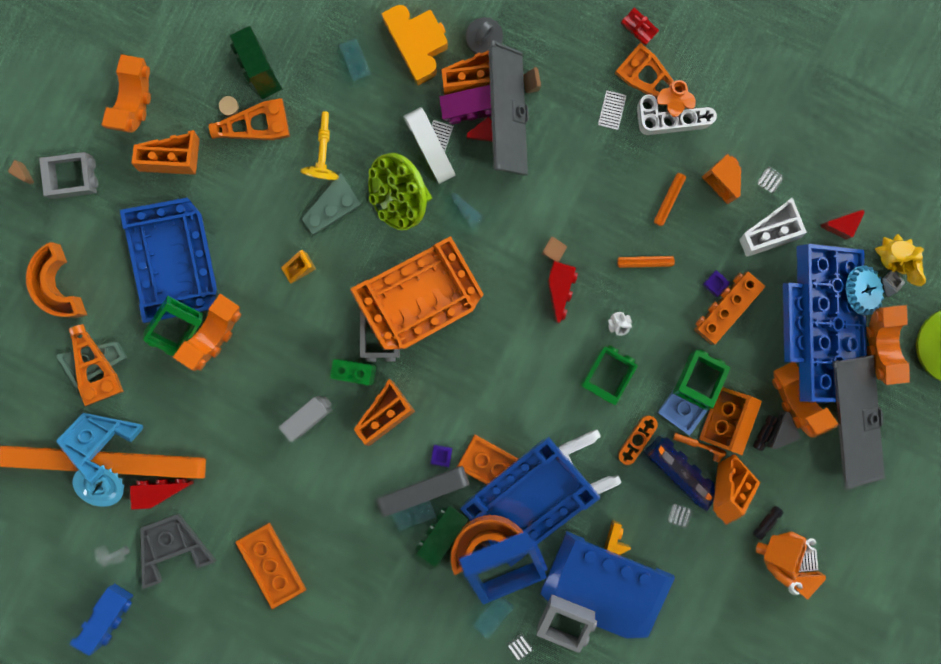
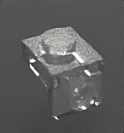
[94,545,130,567]

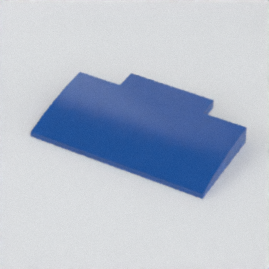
[783,244,867,402]

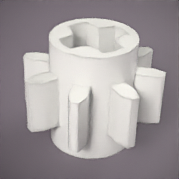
[608,312,632,336]

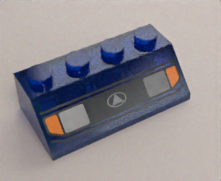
[643,436,715,512]

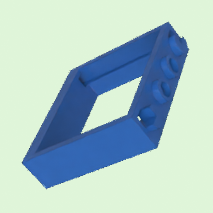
[459,531,548,605]

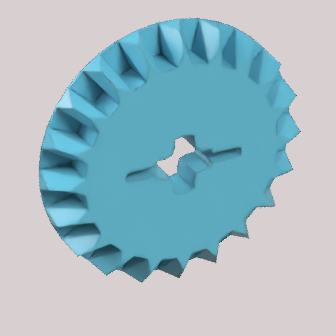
[846,265,885,316]
[72,465,124,507]

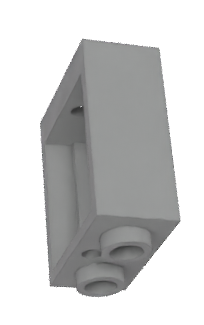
[39,152,98,199]
[360,311,400,361]
[278,395,333,442]
[536,594,597,653]

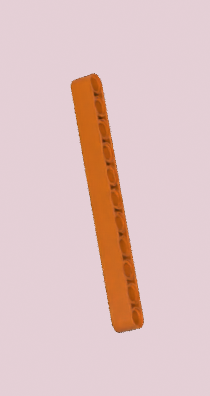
[0,446,207,479]

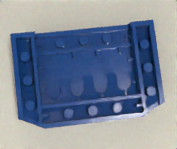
[120,198,218,324]
[540,531,675,639]

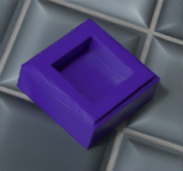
[702,270,730,297]
[430,445,452,467]

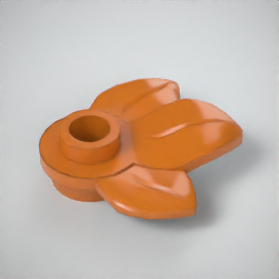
[657,80,696,117]

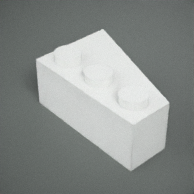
[740,198,807,257]

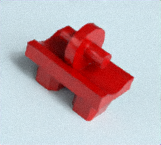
[621,7,659,46]

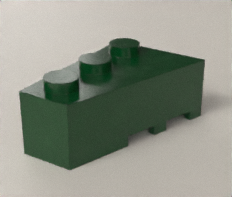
[229,26,283,100]
[412,505,468,570]

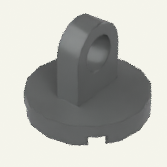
[466,17,503,54]

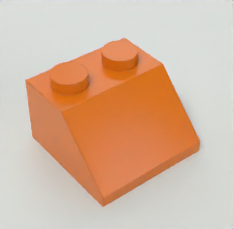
[702,154,741,204]

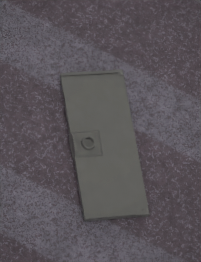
[488,40,529,176]
[833,355,885,490]

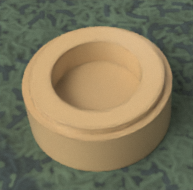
[219,96,239,117]

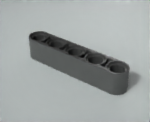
[376,466,470,517]

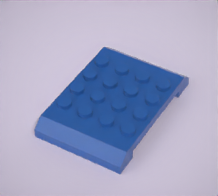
[460,437,600,567]

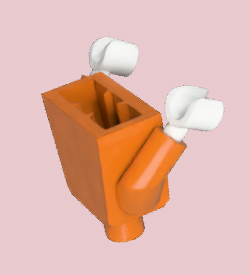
[756,531,816,595]

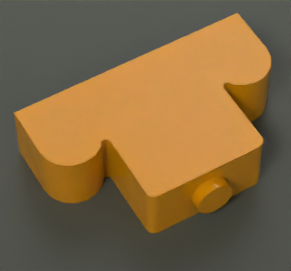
[381,5,448,86]

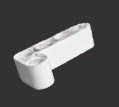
[637,95,717,135]
[403,107,456,184]

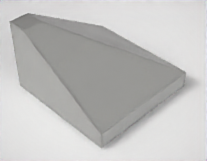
[882,270,905,297]

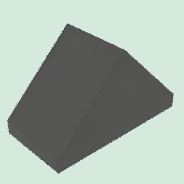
[767,411,801,449]

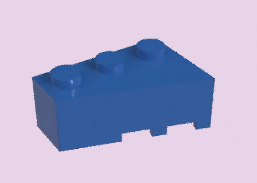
[69,583,134,656]

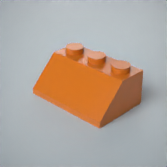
[699,387,762,455]

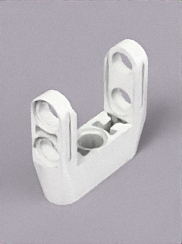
[558,429,622,494]

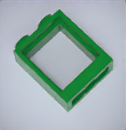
[143,295,203,356]
[580,345,638,406]
[672,350,731,411]
[330,359,377,385]

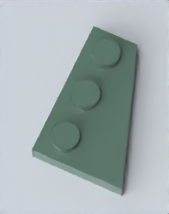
[302,173,362,235]
[56,342,128,388]

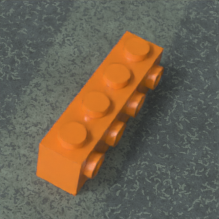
[694,271,766,345]

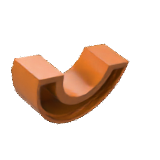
[101,54,151,133]
[26,242,87,318]
[173,294,242,371]
[866,305,910,385]
[772,362,838,438]
[451,515,523,575]

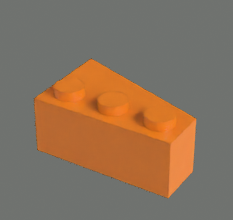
[441,50,490,95]
[131,130,200,175]
[354,379,415,446]
[713,454,760,525]

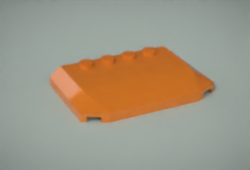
[350,236,484,350]

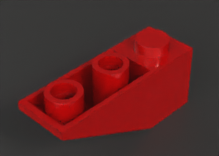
[547,261,578,324]
[130,478,194,510]

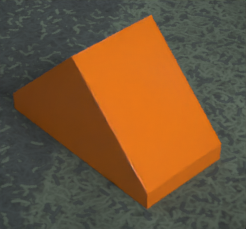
[793,571,826,600]

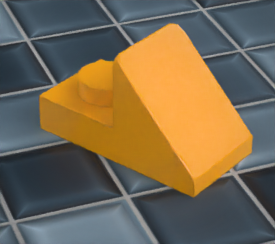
[604,520,631,555]

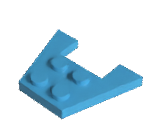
[57,413,143,487]

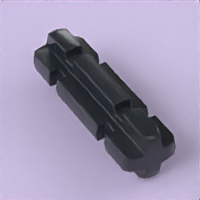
[753,415,778,451]
[753,506,784,540]

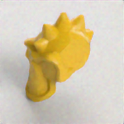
[875,234,926,286]

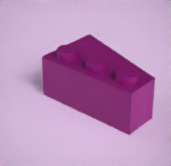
[439,85,492,124]

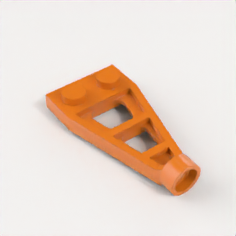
[615,43,680,99]
[209,98,290,140]
[68,324,124,406]

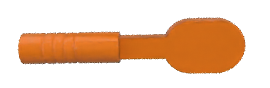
[673,432,727,463]

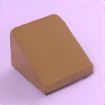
[523,67,541,93]
[8,160,34,184]
[542,236,567,262]

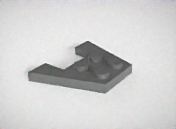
[141,514,217,589]

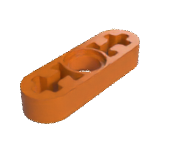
[618,415,658,465]

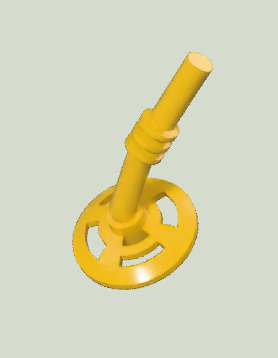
[300,111,339,180]

